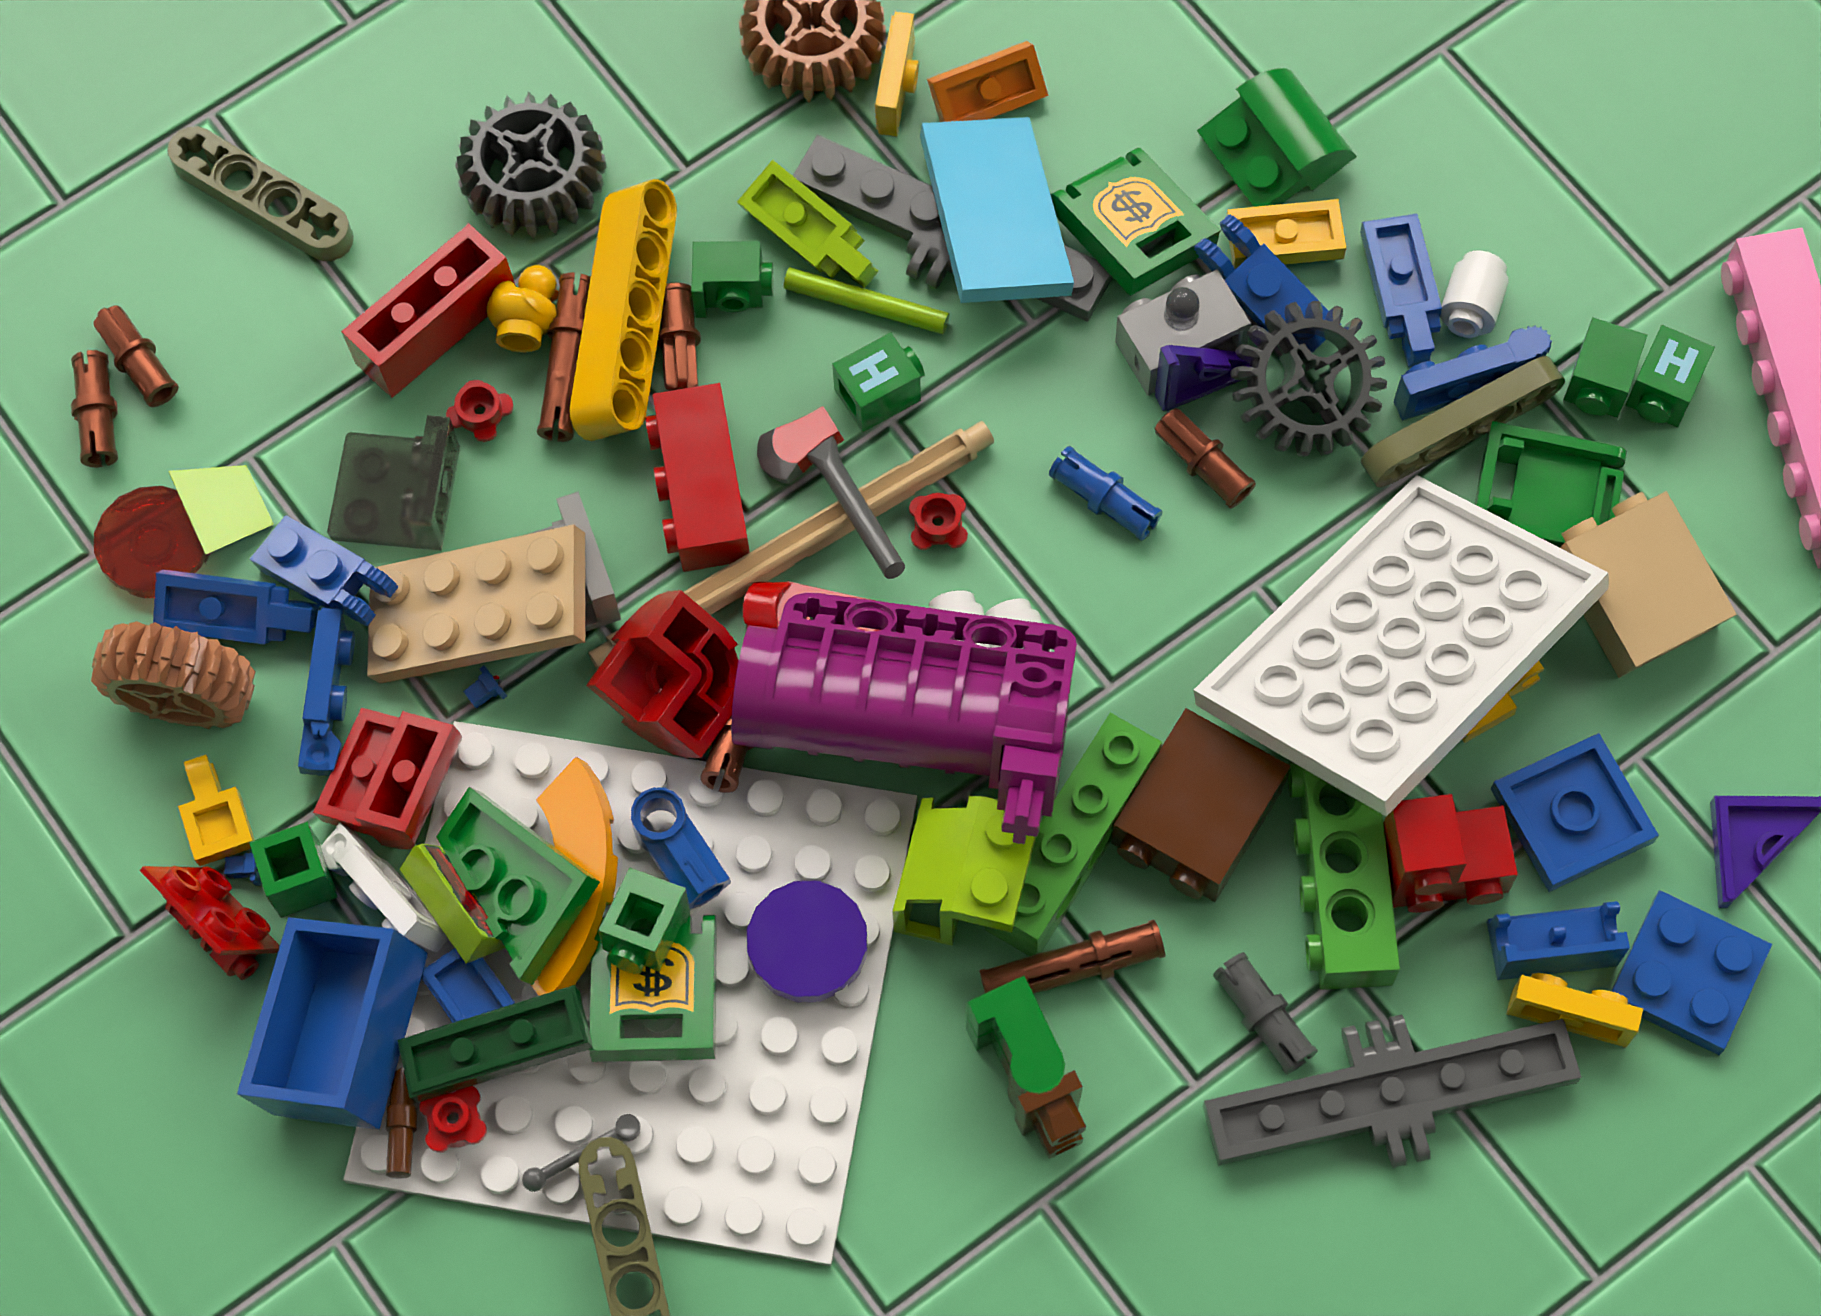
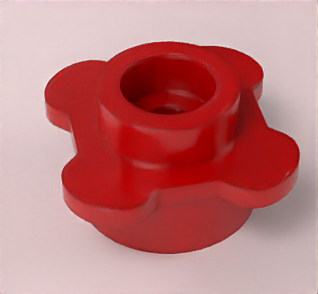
[446,380,514,442]
[909,493,968,550]
[419,1086,487,1153]

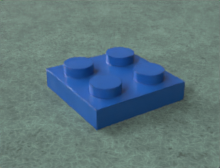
[1491,733,1659,892]
[1611,890,1772,1056]

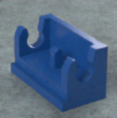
[1487,901,1630,980]

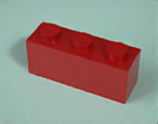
[341,223,516,398]
[645,383,750,572]

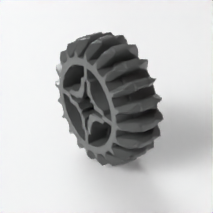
[455,91,607,239]
[1231,301,1387,457]

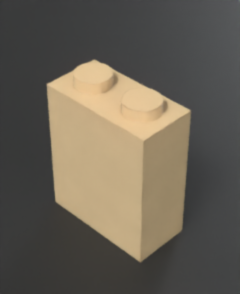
[1559,491,1737,678]

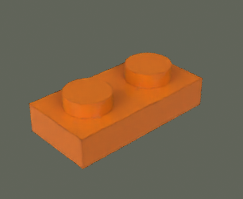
[927,41,1049,122]

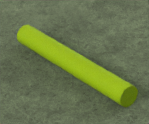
[783,267,950,334]

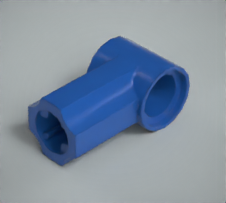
[631,787,731,910]

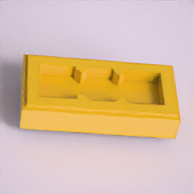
[875,12,919,137]

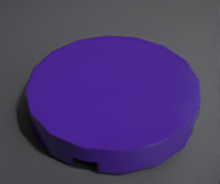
[747,881,868,1002]

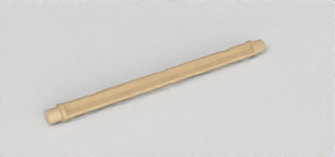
[588,421,994,670]

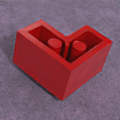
[1383,794,1518,913]

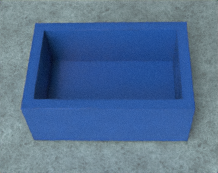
[237,917,428,1130]

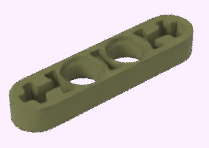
[168,126,353,261]
[1361,356,1565,487]
[579,1137,670,1316]

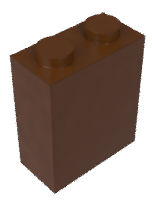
[1111,708,1291,902]

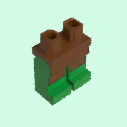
[966,976,1086,1159]

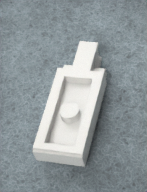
[320,823,448,953]

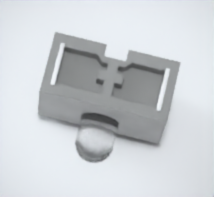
[1115,269,1251,396]

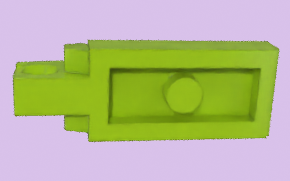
[737,160,879,288]

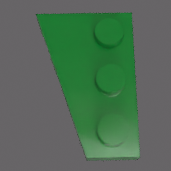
[436,787,600,985]

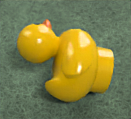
[486,265,559,352]

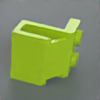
[892,796,1036,946]

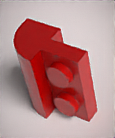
[313,707,462,849]

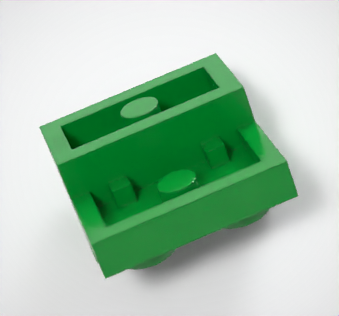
[1197,68,1357,207]

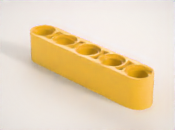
[570,179,677,441]

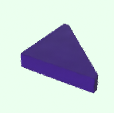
[1155,345,1250,411]
[1710,795,1821,908]

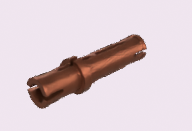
[537,272,591,442]
[979,919,1166,994]

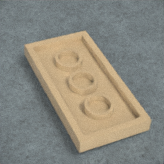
[367,524,585,683]

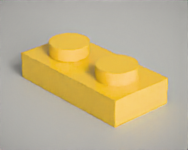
[1227,199,1347,269]
[1506,973,1643,1047]

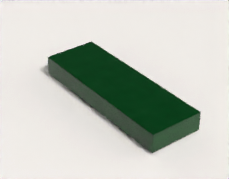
[397,985,593,1103]

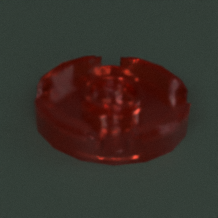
[94,486,210,598]

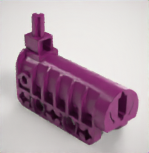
[731,593,1077,844]

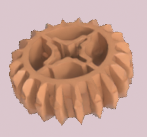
[739,0,886,103]
[91,621,256,729]

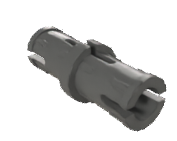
[1213,952,1318,1074]

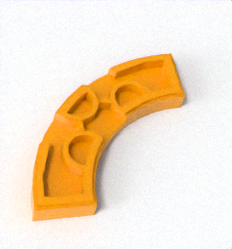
[530,757,618,996]

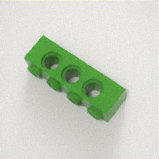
[985,712,1162,956]
[1288,762,1400,990]

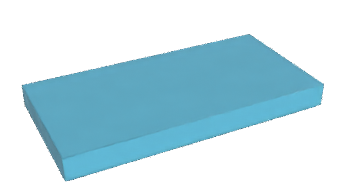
[920,117,1074,303]

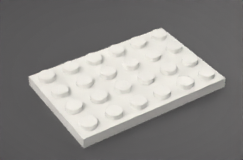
[1194,475,1609,816]

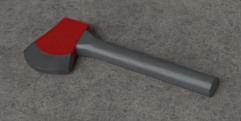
[757,406,905,579]

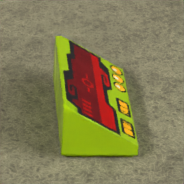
[399,844,505,964]

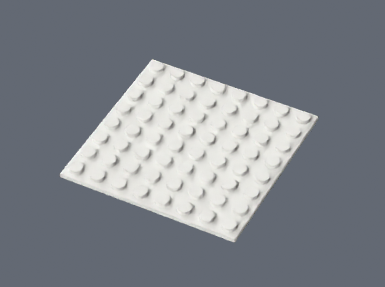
[344,721,917,1266]

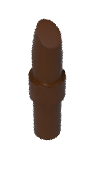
[386,1067,418,1178]

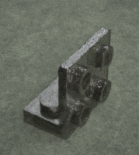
[327,415,460,551]

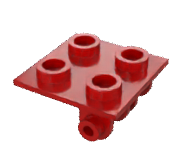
[139,866,280,980]

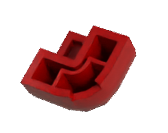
[586,590,739,758]

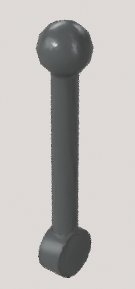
[522,1114,641,1192]

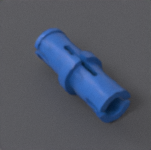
[1049,446,1163,541]

